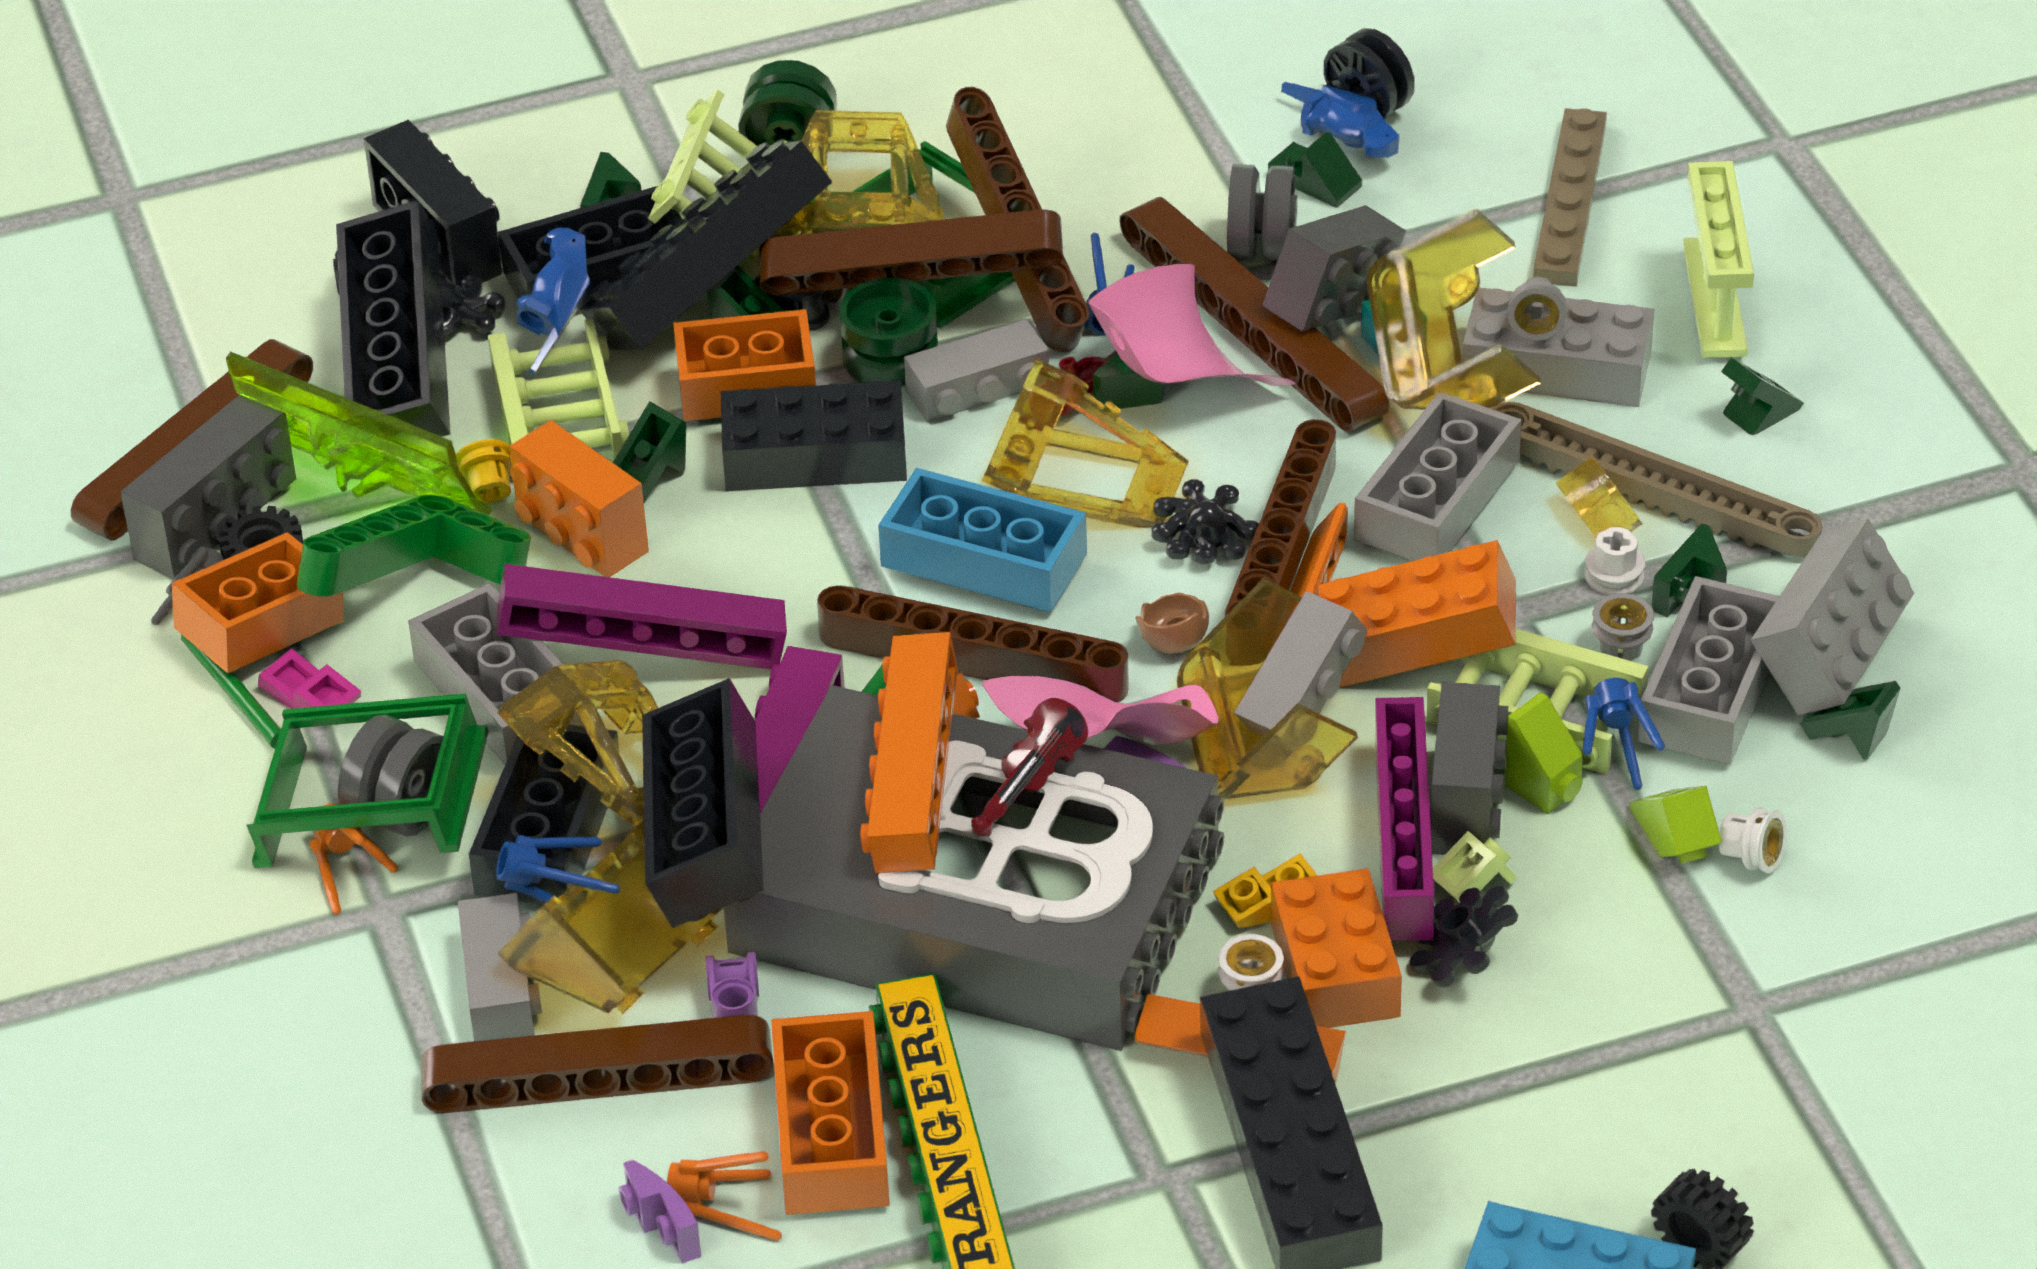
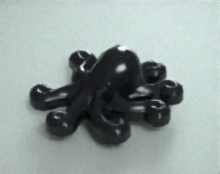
[440,273,505,336]
[1151,479,1259,564]
[1409,886,1519,987]

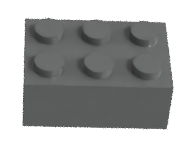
[1262,205,1406,331]
[1430,682,1509,855]

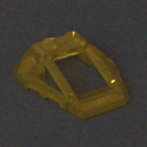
[771,110,945,238]
[981,358,1189,528]
[497,660,659,834]

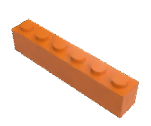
[861,632,958,873]

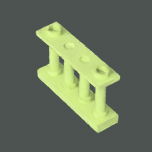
[648,90,787,269]
[1683,161,1754,358]
[488,318,629,459]
[1426,629,1649,775]

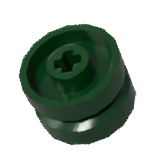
[738,60,837,161]
[839,277,938,387]

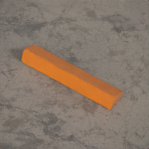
[1267,502,1348,655]
[1134,994,1346,1082]

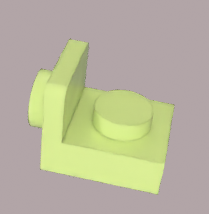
[1433,831,1517,904]

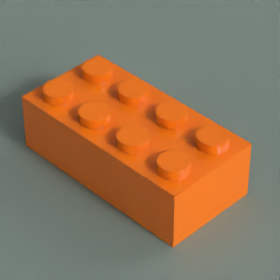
[1318,540,1516,688]
[771,1011,890,1215]

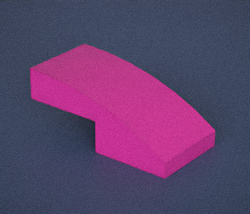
[258,648,361,709]

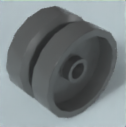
[1227,164,1297,262]
[338,715,443,837]

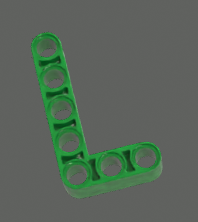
[296,495,531,597]

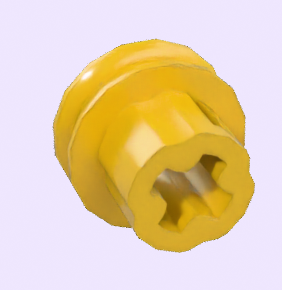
[455,439,512,504]

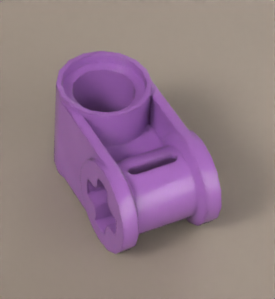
[705,952,759,1018]

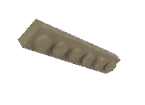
[1533,108,1607,286]

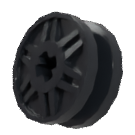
[1323,28,1415,120]

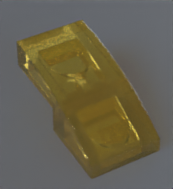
[1556,456,1643,538]

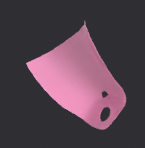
[1088,264,1295,386]
[982,676,1219,745]

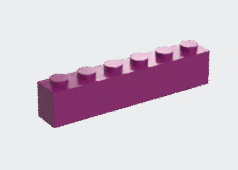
[497,564,787,670]
[755,646,845,813]
[1375,697,1434,941]

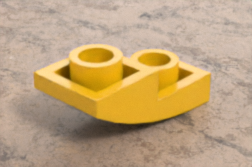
[1212,853,1318,928]

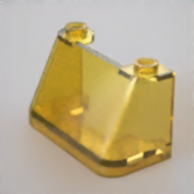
[498,820,724,1014]

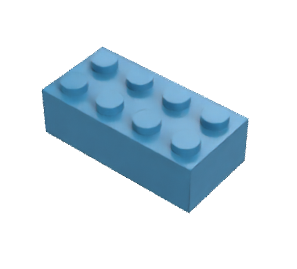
[878,468,1087,613]
[1464,1201,1696,1269]

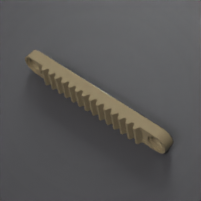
[1492,402,1822,557]

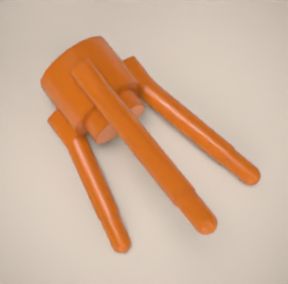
[309,803,398,915]
[667,1151,782,1241]

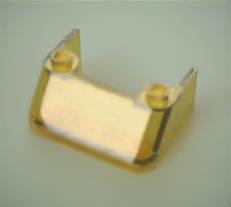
[1367,208,1541,410]
[1177,578,1358,799]

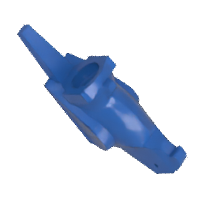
[1281,82,1399,158]
[516,228,590,376]

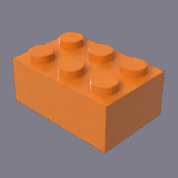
[673,309,816,421]
[509,420,649,577]
[172,532,343,673]
[1271,868,1402,1028]

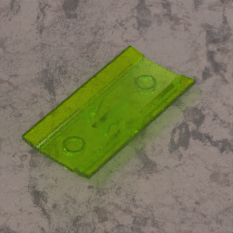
[226,351,492,515]

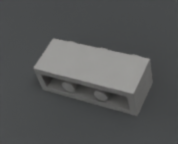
[904,319,1050,422]
[1234,591,1368,752]
[457,893,542,1041]

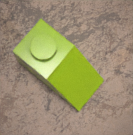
[1505,692,1583,814]
[1629,786,1722,863]

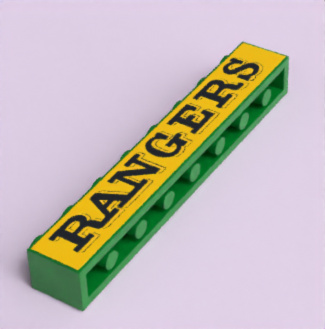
[868,973,1015,1269]

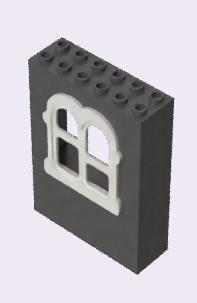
[724,685,1225,1051]

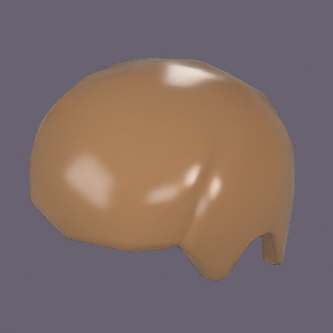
[1135,592,1209,655]

